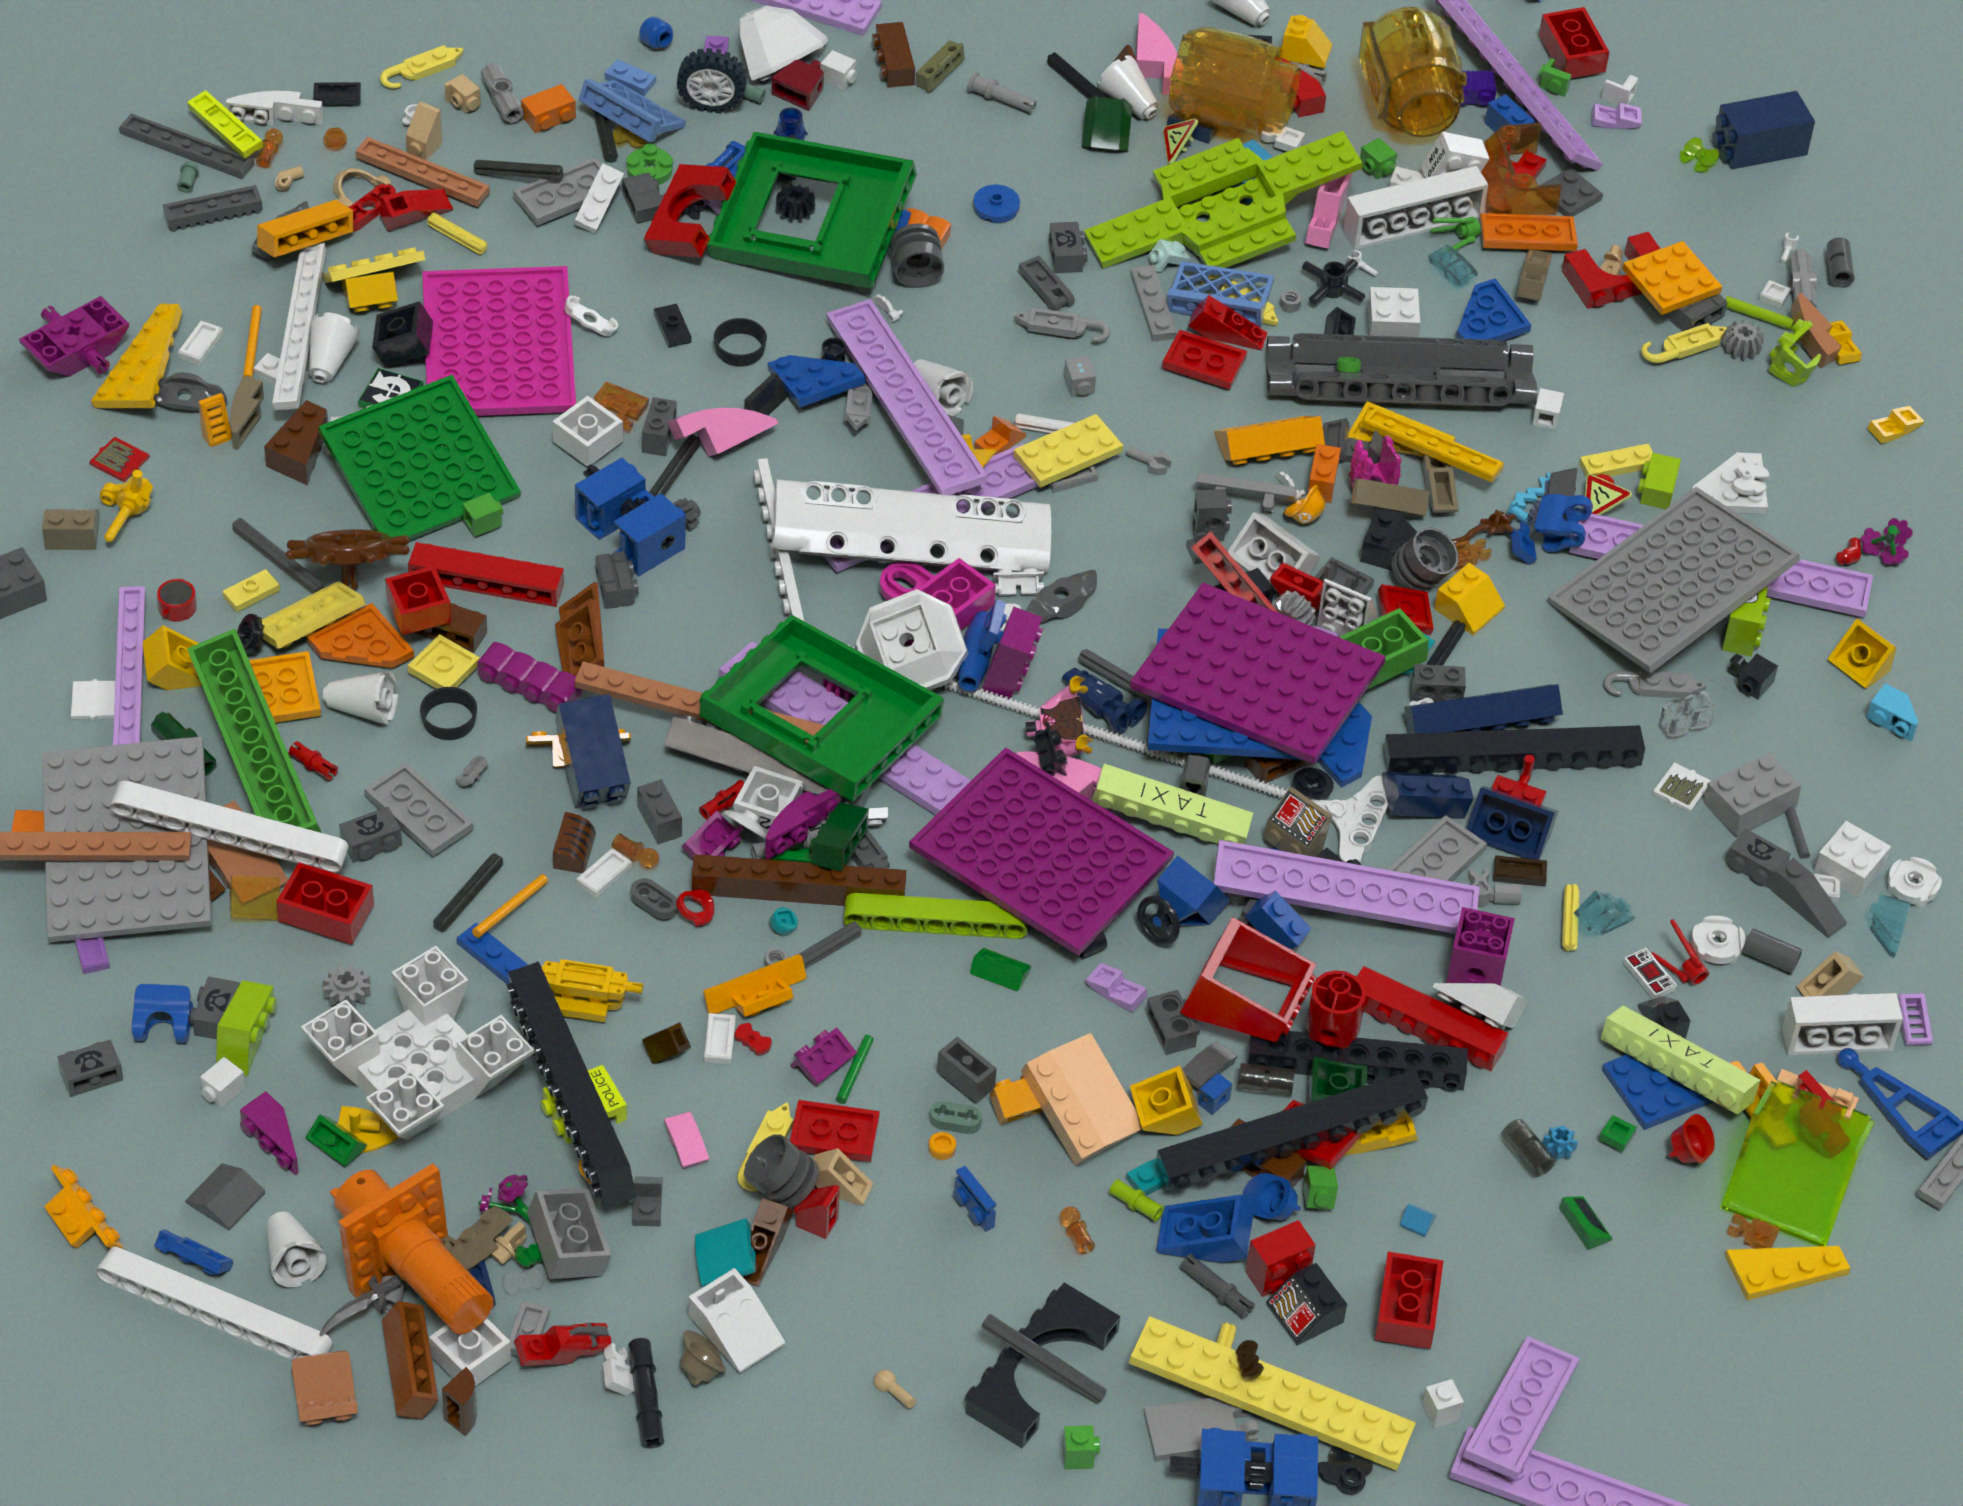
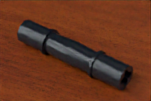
[628,1338,664,1448]

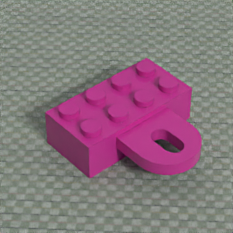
[880,558,996,646]

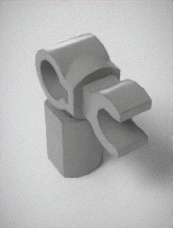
[1469,867,1522,907]

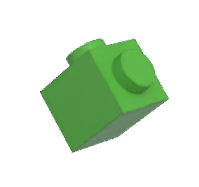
[1360,138,1397,180]
[462,493,504,537]
[1303,1166,1338,1210]
[1062,1425,1100,1469]

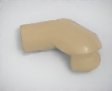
[275,166,304,191]

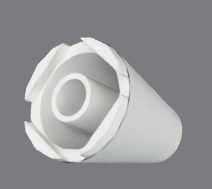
[1211,0,1270,26]
[1097,55,1158,119]
[309,312,359,383]
[914,359,973,416]
[323,672,398,724]
[266,1211,326,1287]

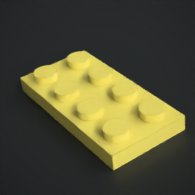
[322,247,426,283]
[1013,414,1123,488]
[262,581,366,649]

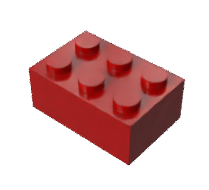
[1539,7,1610,78]
[276,862,374,944]
[1375,1251,1444,1349]

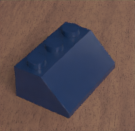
[1382,772,1474,819]
[1467,786,1559,860]

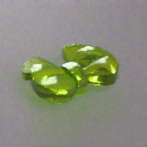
[1680,137,1719,173]

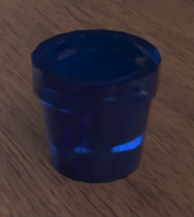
[773,107,808,140]

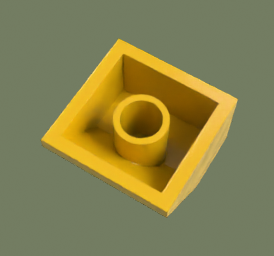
[1280,15,1333,68]
[341,272,398,312]
[1434,563,1505,636]
[142,625,202,690]
[1130,1065,1203,1135]

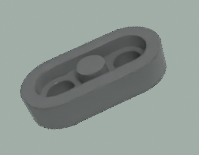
[631,878,678,920]

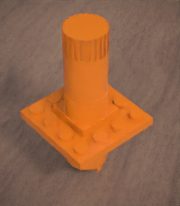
[329,1163,493,1334]

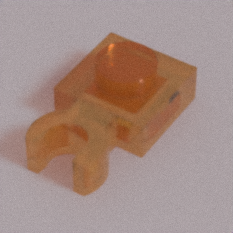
[1454,539,1492,570]
[1727,1214,1780,1249]

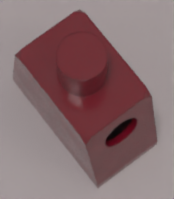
[772,60,824,111]

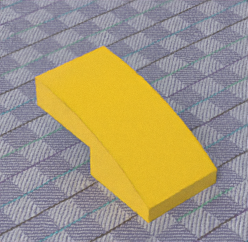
[1829,320,1862,365]
[1867,406,1924,444]

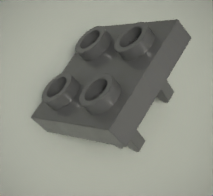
[1314,557,1374,595]

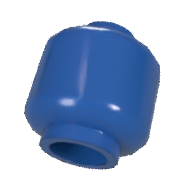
[639,16,673,50]

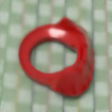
[676,889,715,926]

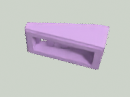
[1897,993,1933,1046]

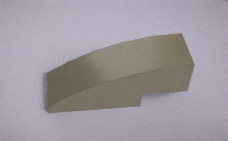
[1517,249,1553,301]
[230,375,264,450]
[1421,454,1459,513]
[1351,478,1430,516]

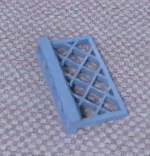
[578,78,686,142]
[1167,261,1274,326]

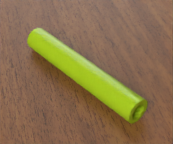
[1726,296,1794,330]

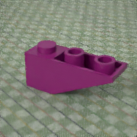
[240,1091,299,1176]

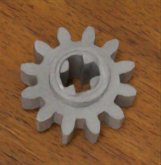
[322,963,371,1008]

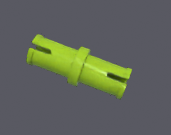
[1109,1179,1164,1221]

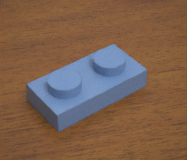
[605,59,656,96]

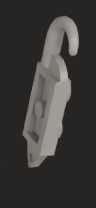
[1014,307,1110,342]
[844,383,873,430]
[1604,670,1706,699]

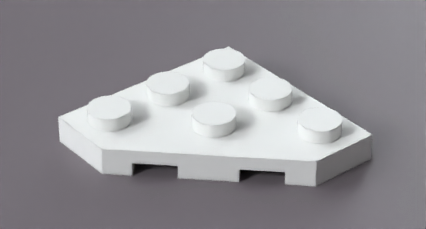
[1692,452,1768,514]

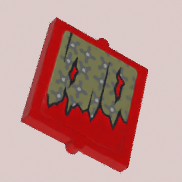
[89,436,150,483]

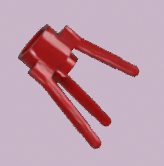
[1651,919,1709,985]

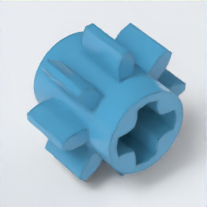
[1542,1125,1578,1160]

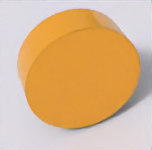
[928,1132,956,1160]

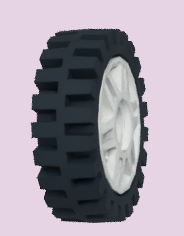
[677,48,747,113]

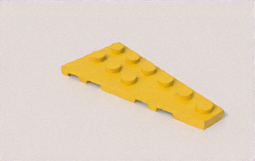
[91,303,182,408]

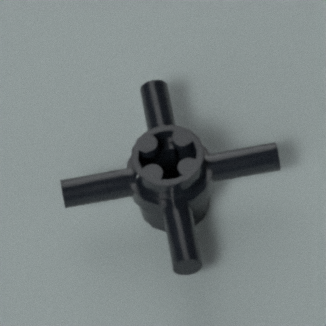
[1302,259,1365,305]

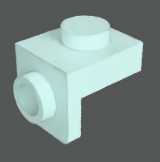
[1148,239,1190,272]

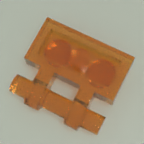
[594,381,649,432]

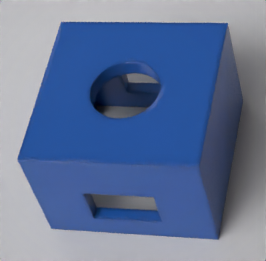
[1198,1073,1232,1115]

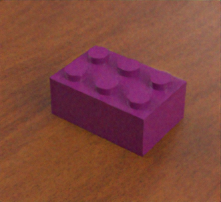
[982,606,1043,699]

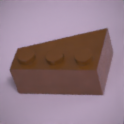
[264,400,328,486]

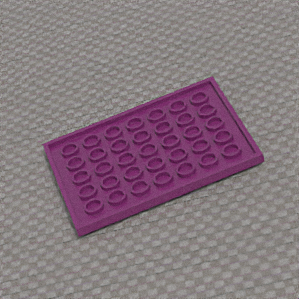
[1130,583,1386,764]
[909,747,1174,956]

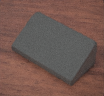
[1548,468,1578,496]

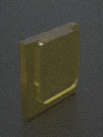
[229,875,280,921]

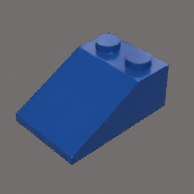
[1157,1194,1253,1263]

